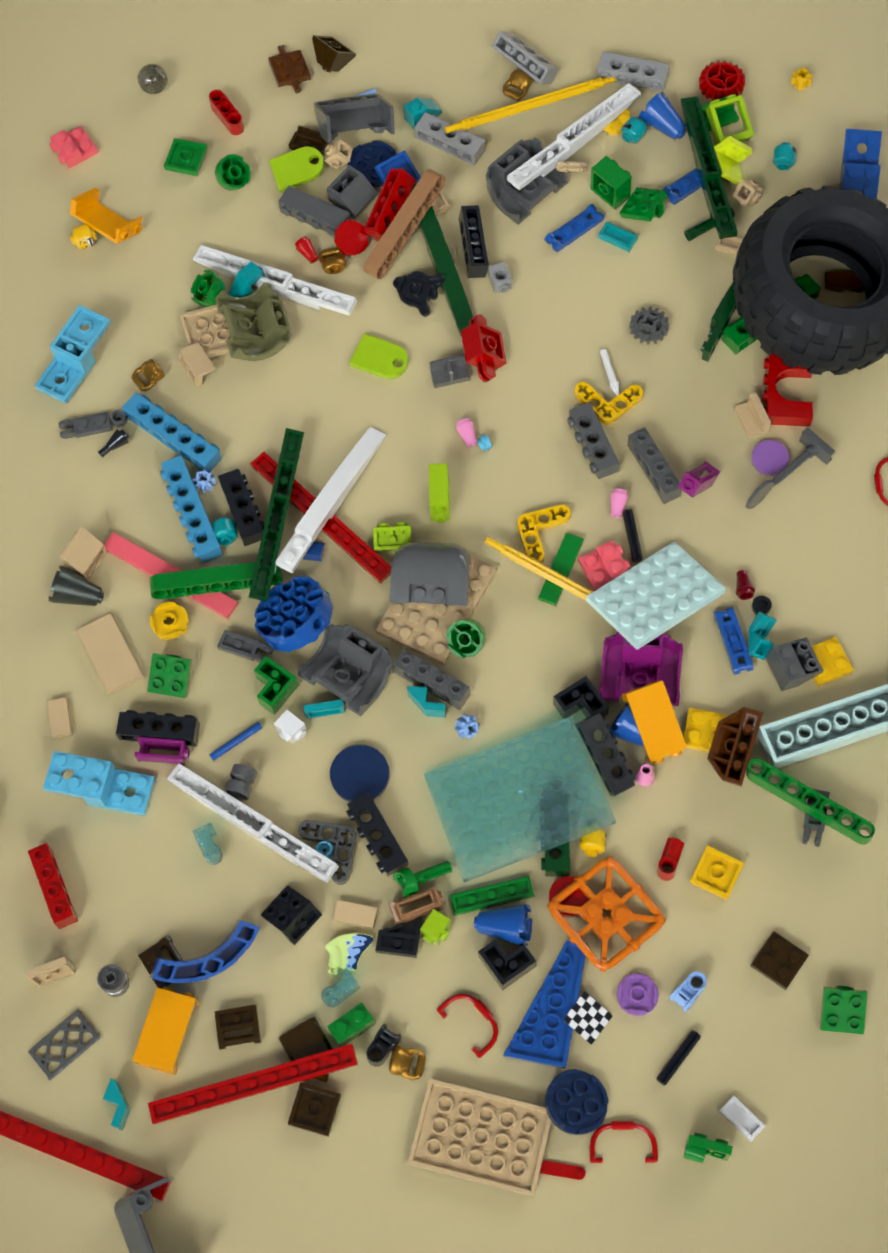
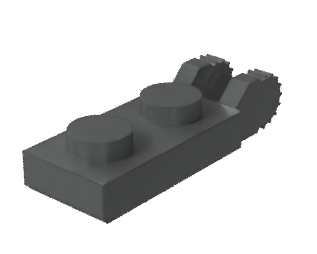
[59,412,112,439]
[217,630,274,663]
[802,789,830,847]

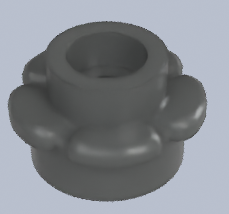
[110,410,128,428]

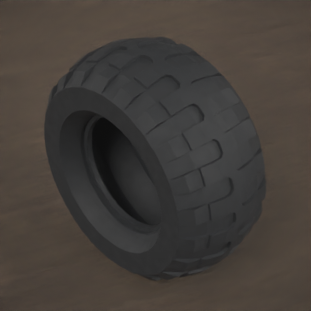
[733,186,888,375]

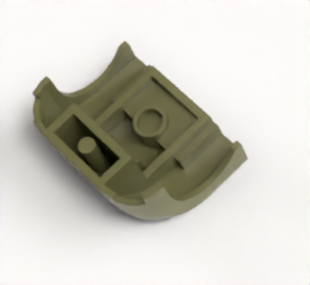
[215,283,292,361]

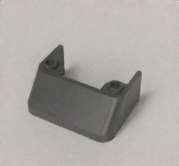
[314,94,395,144]
[114,1175,175,1253]

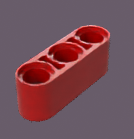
[209,90,244,135]

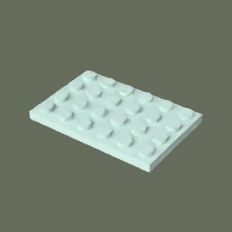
[586,541,726,650]

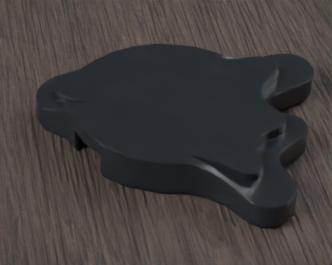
[393,271,445,317]

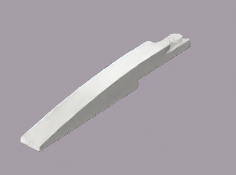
[507,83,641,190]
[193,245,357,316]
[276,427,386,573]
[167,763,339,883]

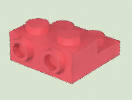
[49,126,99,169]
[578,541,631,592]

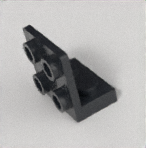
[261,885,322,945]

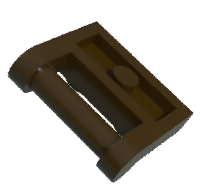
[138,935,183,989]
[214,1004,262,1050]

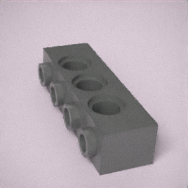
[567,402,620,479]
[627,427,682,504]
[393,649,471,710]

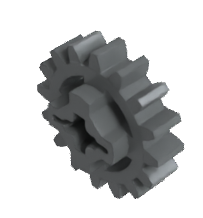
[629,306,669,345]

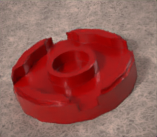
[334,220,369,256]
[549,876,589,918]

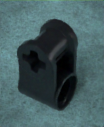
[366,1024,402,1067]

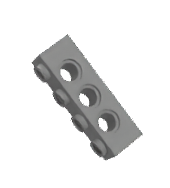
[492,31,559,84]
[597,51,669,92]
[415,112,485,166]

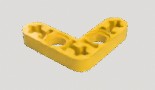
[574,382,643,425]
[517,505,571,563]

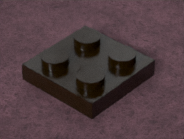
[751,931,809,990]
[288,1082,341,1137]

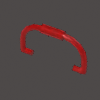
[874,457,888,506]
[437,994,498,1058]
[589,1121,658,1163]

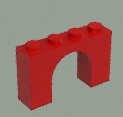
[762,354,813,427]

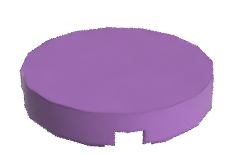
[751,440,789,476]
[616,973,659,1016]

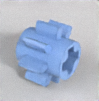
[192,469,217,494]
[454,714,480,739]

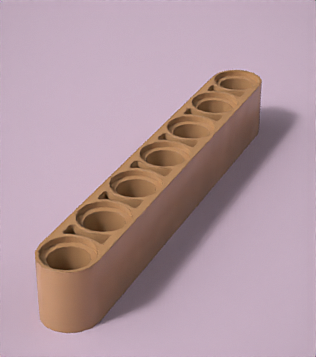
[363,169,446,279]

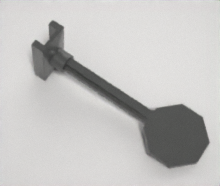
[745,427,835,509]

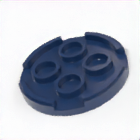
[347,141,397,188]
[330,745,390,802]
[545,1069,608,1135]

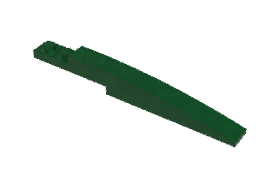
[681,96,738,239]
[409,183,473,336]
[700,283,736,362]
[248,428,304,602]

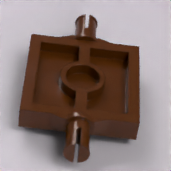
[268,45,311,93]

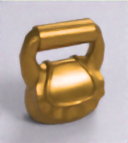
[502,70,532,101]
[319,247,346,274]
[131,359,165,391]
[389,1046,426,1080]

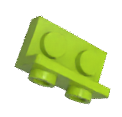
[373,522,412,551]

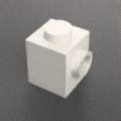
[274,709,307,744]

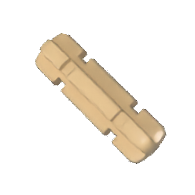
[556,161,588,172]

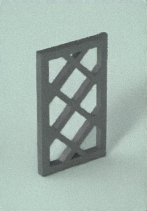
[28,1010,101,1081]

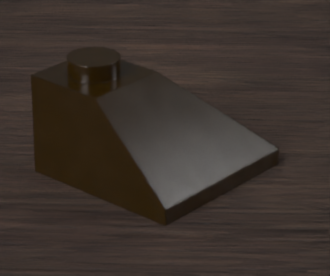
[312,35,356,73]

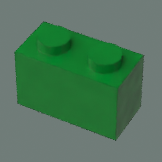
[327,1002,375,1047]

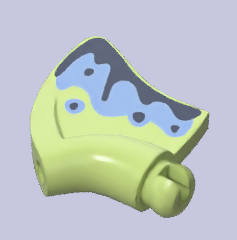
[325,933,374,975]

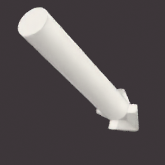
[600,349,619,396]

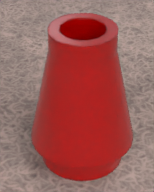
[295,236,319,264]

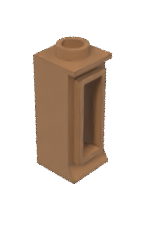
[388,886,444,925]

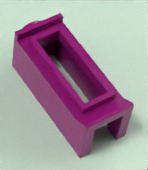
[678,461,720,498]
[134,737,190,766]

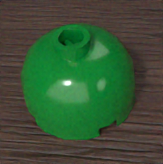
[215,154,251,191]
[191,270,225,307]
[446,618,486,658]

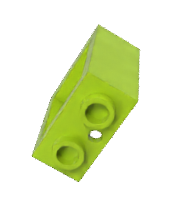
[705,94,754,145]
[428,463,450,523]

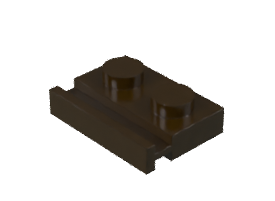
[288,126,328,159]

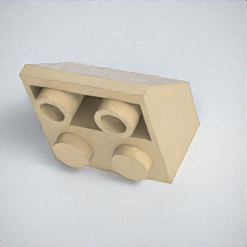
[60,527,108,580]

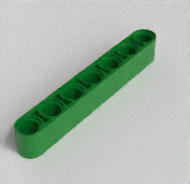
[150,562,283,599]
[746,759,875,845]

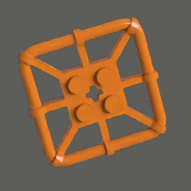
[547,856,666,972]

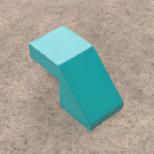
[229,261,264,297]
[748,611,777,660]
[407,686,446,718]
[103,1079,130,1131]

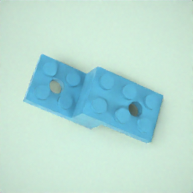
[35,305,111,404]
[43,751,155,816]

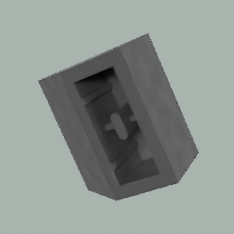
[327,165,378,218]
[765,637,823,691]

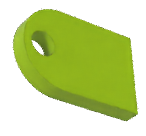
[268,147,325,193]
[349,333,408,379]

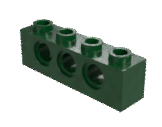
[540,793,570,877]

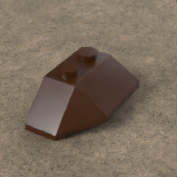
[707,707,763,787]

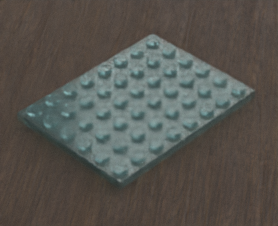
[424,716,616,882]

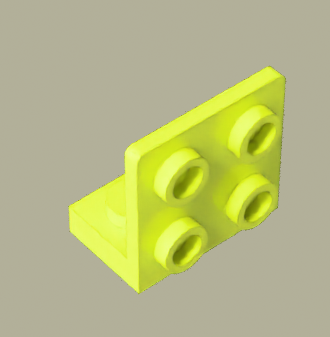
[714,136,753,185]

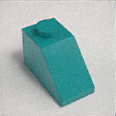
[403,97,442,130]

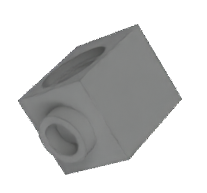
[488,262,512,294]

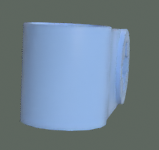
[669,971,707,1012]

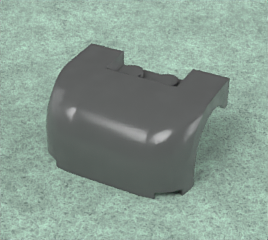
[486,138,568,225]
[390,542,471,606]
[298,624,393,717]

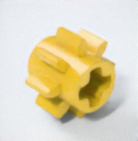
[791,68,813,90]

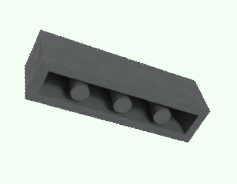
[278,186,351,236]

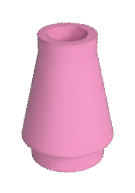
[456,418,477,447]
[610,488,629,518]
[635,764,655,786]

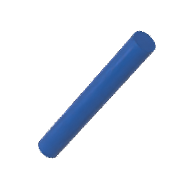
[209,722,262,761]

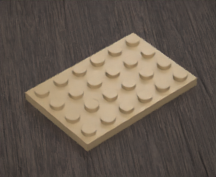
[376,537,497,665]
[408,1078,552,1197]

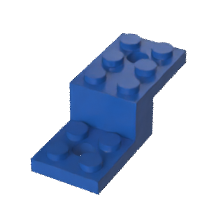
[840,129,882,200]

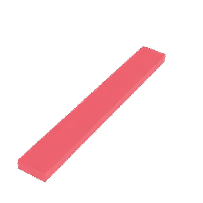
[104,532,238,619]

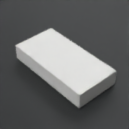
[719,1095,766,1142]

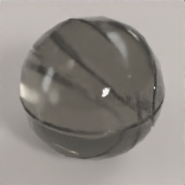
[137,64,168,94]

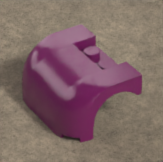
[600,631,683,706]

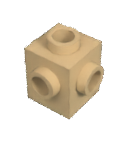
[324,139,353,169]
[733,179,763,206]

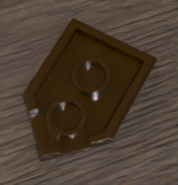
[278,1017,333,1083]

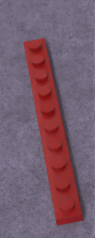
[250,452,391,584]
[148,1044,358,1125]
[0,1111,171,1201]

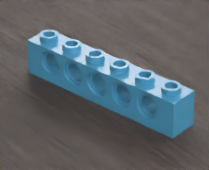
[122,392,222,473]
[160,455,223,564]

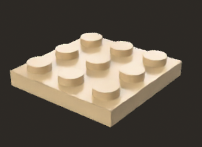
[179,304,231,358]

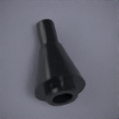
[98,429,130,457]

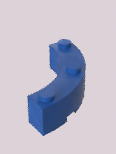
[150,919,260,983]

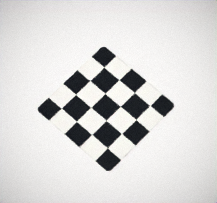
[564,992,612,1044]

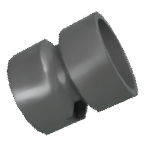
[224,764,258,800]
[97,964,129,997]

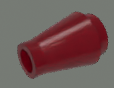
[736,570,755,600]

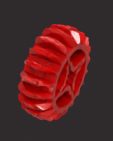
[699,60,746,101]

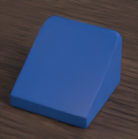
[303,542,325,561]

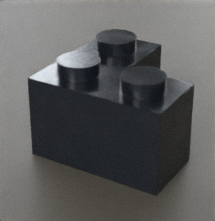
[553,676,609,720]
[478,940,537,990]

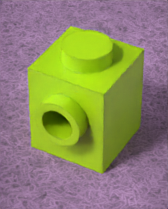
[420,909,451,945]

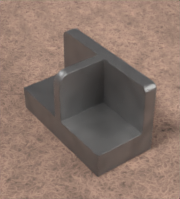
[430,354,470,388]

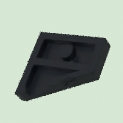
[375,917,422,958]

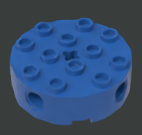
[254,576,333,652]

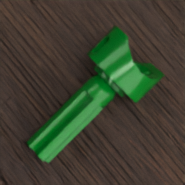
[393,861,452,898]

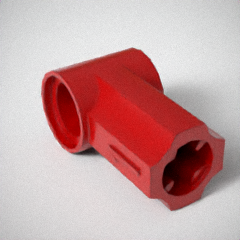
[657,837,685,881]

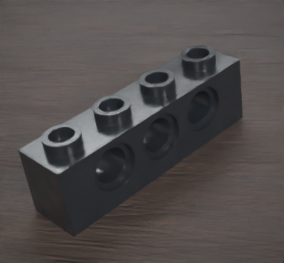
[458,205,489,278]
[218,468,264,547]
[116,710,200,747]
[575,713,635,796]
[346,792,409,877]

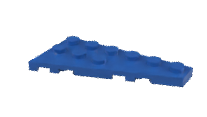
[503,940,588,1069]

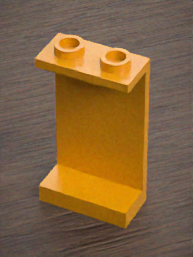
[70,188,143,244]
[621,680,687,764]
[132,986,199,1075]

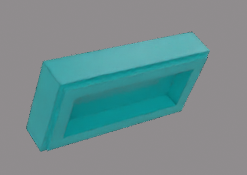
[598,222,638,252]
[303,699,345,719]

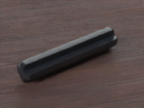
[623,509,643,562]
[656,1030,701,1086]

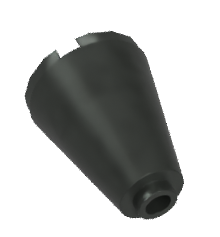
[49,565,104,606]

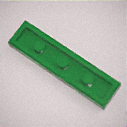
[538,533,584,606]
[450,876,534,916]

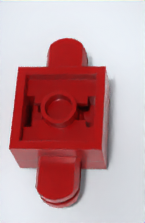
[461,314,507,382]

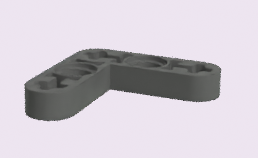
[299,820,357,885]

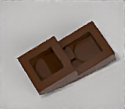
[825,271,864,293]

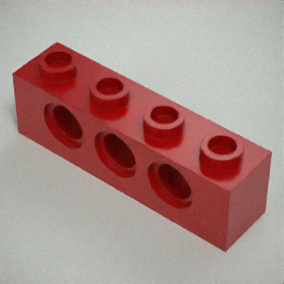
[363,168,416,241]
[28,843,78,929]

